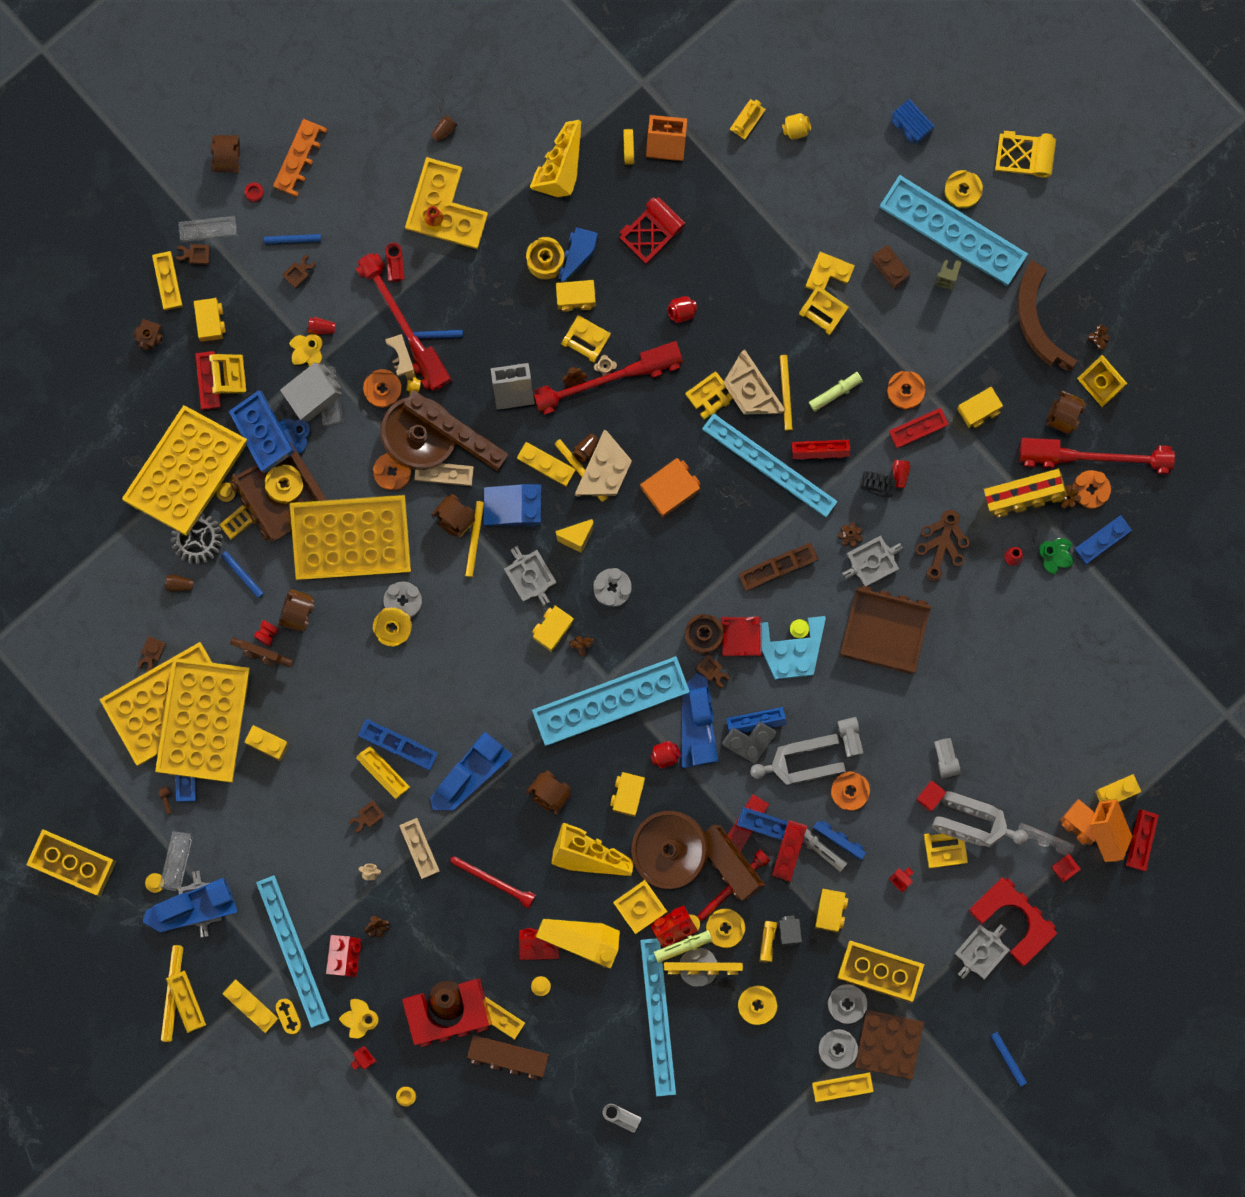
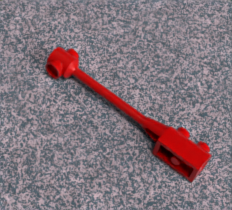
[356,253,452,392]
[533,341,683,415]
[1020,438,1175,475]

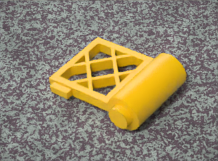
[995,131,1056,178]

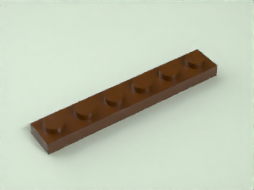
[403,390,508,471]

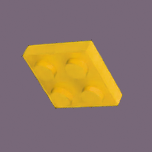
[613,880,667,935]

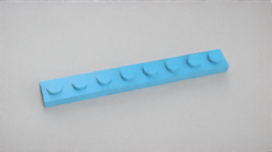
[702,413,838,518]
[256,875,330,1028]
[640,938,676,1097]

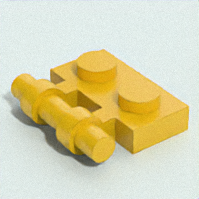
[685,371,733,420]

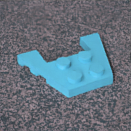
[762,616,826,680]

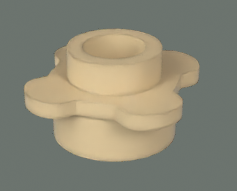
[594,355,617,376]
[359,864,381,880]

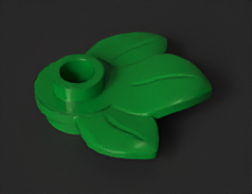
[1039,538,1073,575]

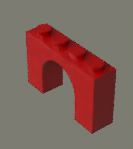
[968,877,1057,967]
[402,978,492,1047]

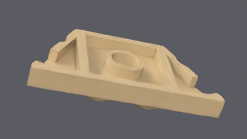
[723,350,785,414]
[574,430,632,497]

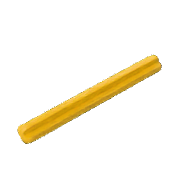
[161,945,183,1042]

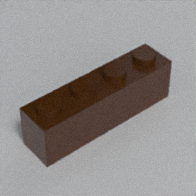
[704,825,766,901]
[467,1035,549,1080]

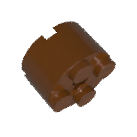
[211,135,240,173]
[1046,390,1086,434]
[431,494,475,539]
[278,589,315,632]
[685,614,724,656]
[526,770,571,815]

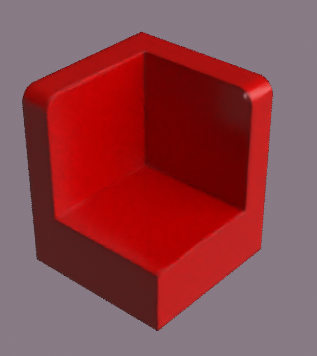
[916,780,946,812]
[1051,854,1081,882]

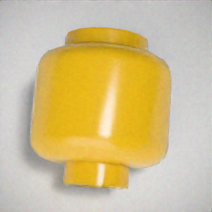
[782,113,811,140]

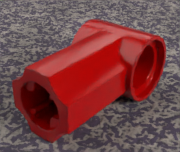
[385,242,405,282]

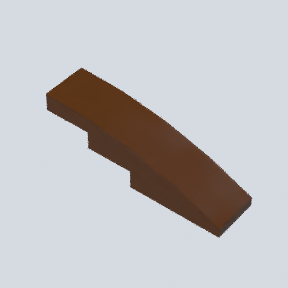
[739,542,819,591]

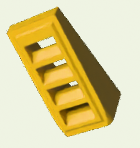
[219,505,253,540]

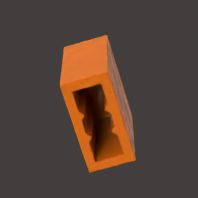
[640,458,701,518]
[1090,799,1132,862]

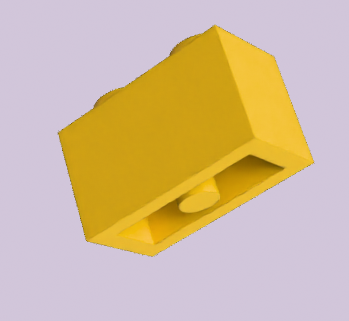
[556,280,596,312]
[194,298,226,342]
[957,387,1003,428]
[532,605,574,652]
[244,725,290,761]
[610,772,645,817]
[1096,774,1141,802]
[815,889,848,933]

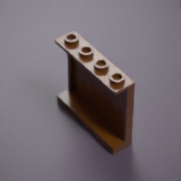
[230,443,327,544]
[839,586,932,675]

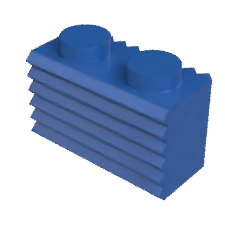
[892,99,935,144]

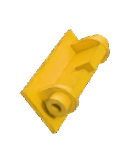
[729,99,766,139]

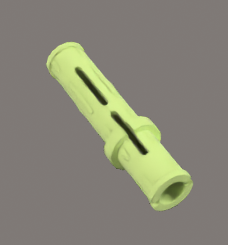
[809,372,863,412]
[654,930,713,963]

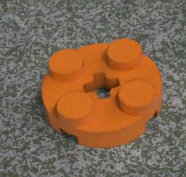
[363,369,402,408]
[887,371,925,410]
[373,453,411,491]
[1072,470,1111,509]
[831,772,870,811]

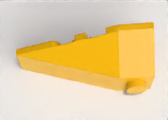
[530,120,582,197]
[552,823,633,876]
[536,919,620,968]

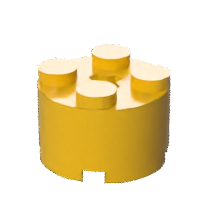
[526,237,565,279]

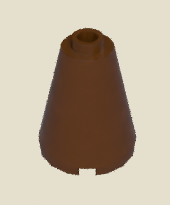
[428,981,464,1020]

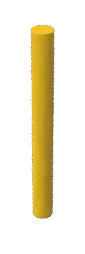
[780,355,793,431]
[555,439,608,502]
[465,501,484,577]

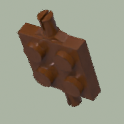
[230,637,293,668]

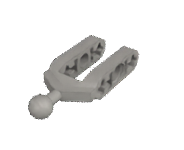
[750,734,846,785]
[932,791,1028,847]

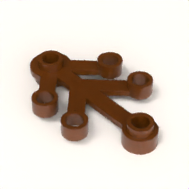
[915,510,970,582]

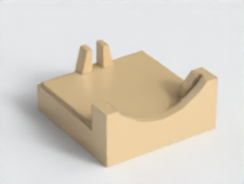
[385,334,416,380]

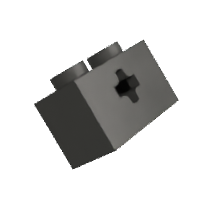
[778,916,802,946]

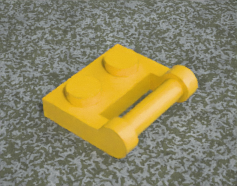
[799,286,849,335]
[561,315,611,363]
[209,354,246,394]
[924,833,968,869]
[759,921,777,963]

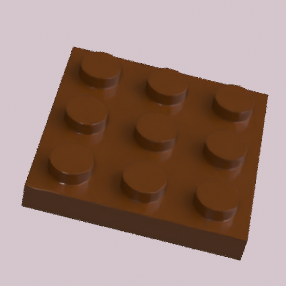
[854,1010,924,1080]

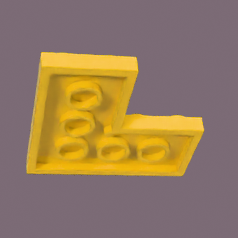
[405,157,488,250]

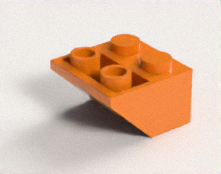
[646,115,687,161]
[1059,799,1096,845]

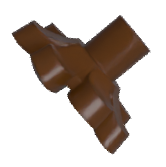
[1089,325,1109,350]
[563,367,587,387]
[1058,485,1081,509]
[838,522,863,547]
[569,636,594,656]
[365,916,390,938]

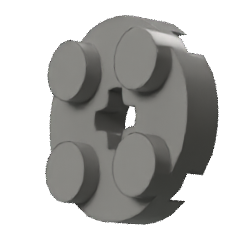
[594,568,631,607]
[384,582,422,618]
[680,948,717,987]
[828,984,867,1024]
[819,1029,858,1069]

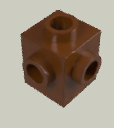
[134,319,163,351]

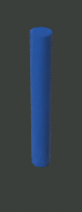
[264,234,321,244]
[406,330,463,340]
[221,551,264,598]
[991,1032,1027,1087]

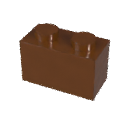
[871,244,911,290]

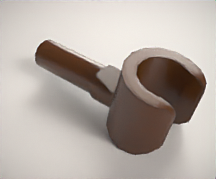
[158,786,171,814]

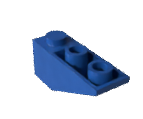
[558,227,598,283]

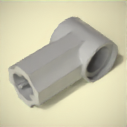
[837,717,863,757]
[934,738,961,779]
[602,1104,641,1133]

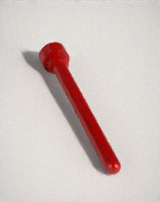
[697,850,771,921]
[450,857,536,908]

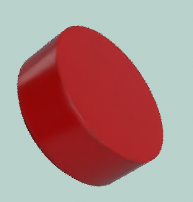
[245,182,264,202]

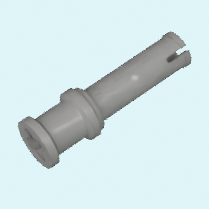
[803,824,848,872]

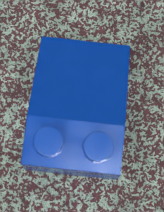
[484,484,542,526]

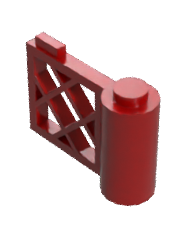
[619,197,686,264]

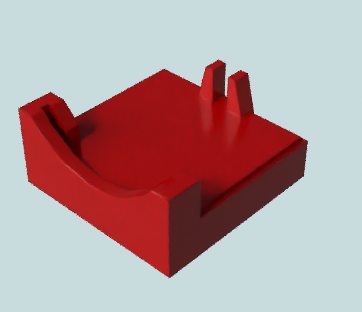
[721,617,762,656]

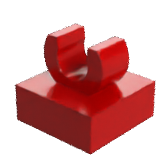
[889,867,914,892]
[350,1046,376,1070]

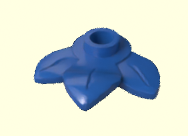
[279,418,310,454]

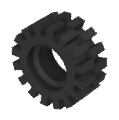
[860,471,897,497]

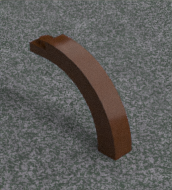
[1017,260,1077,371]

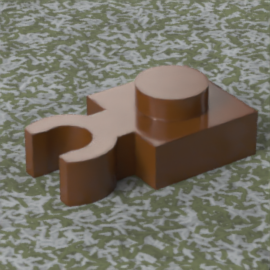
[176,244,210,265]
[282,255,316,289]
[138,636,167,671]
[695,654,730,688]
[349,800,385,833]

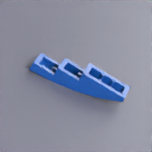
[357,719,438,771]

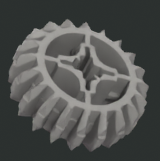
[171,513,223,564]

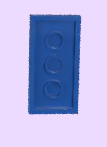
[229,390,295,473]

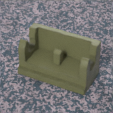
[935,260,961,290]

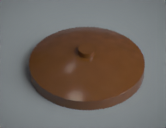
[380,397,455,470]
[632,811,708,889]

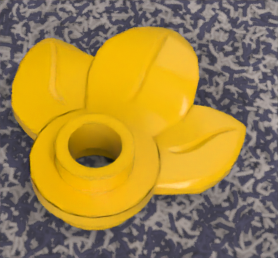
[289,334,323,366]
[339,999,378,1038]

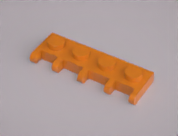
[273,119,328,197]

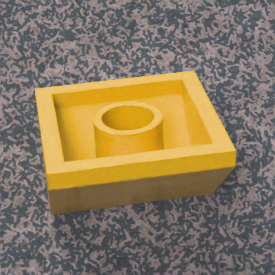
[1077,355,1127,407]
[556,519,594,553]

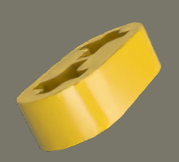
[624,129,634,165]
[276,999,301,1035]

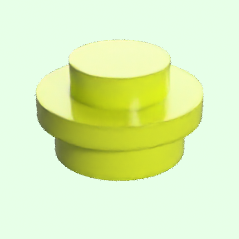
[790,619,809,639]

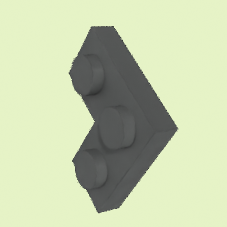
[722,721,776,764]

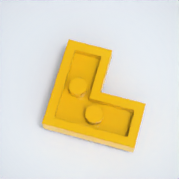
[805,252,855,291]

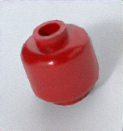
[667,296,697,323]
[650,740,681,769]

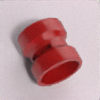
[253,620,279,646]

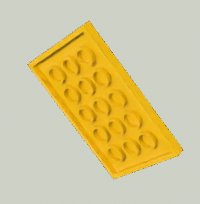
[122,405,248,536]
[290,495,411,580]
[99,642,212,766]
[155,658,250,783]

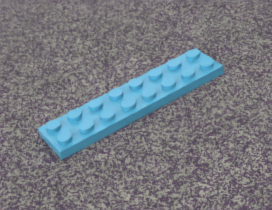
[879,175,1028,287]
[532,656,690,747]

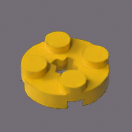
[944,170,983,209]
[265,465,303,504]
[373,608,412,646]
[706,909,745,948]
[738,986,777,1025]

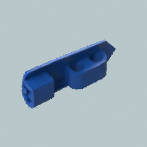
[682,673,719,768]
[430,732,513,810]
[143,877,237,932]

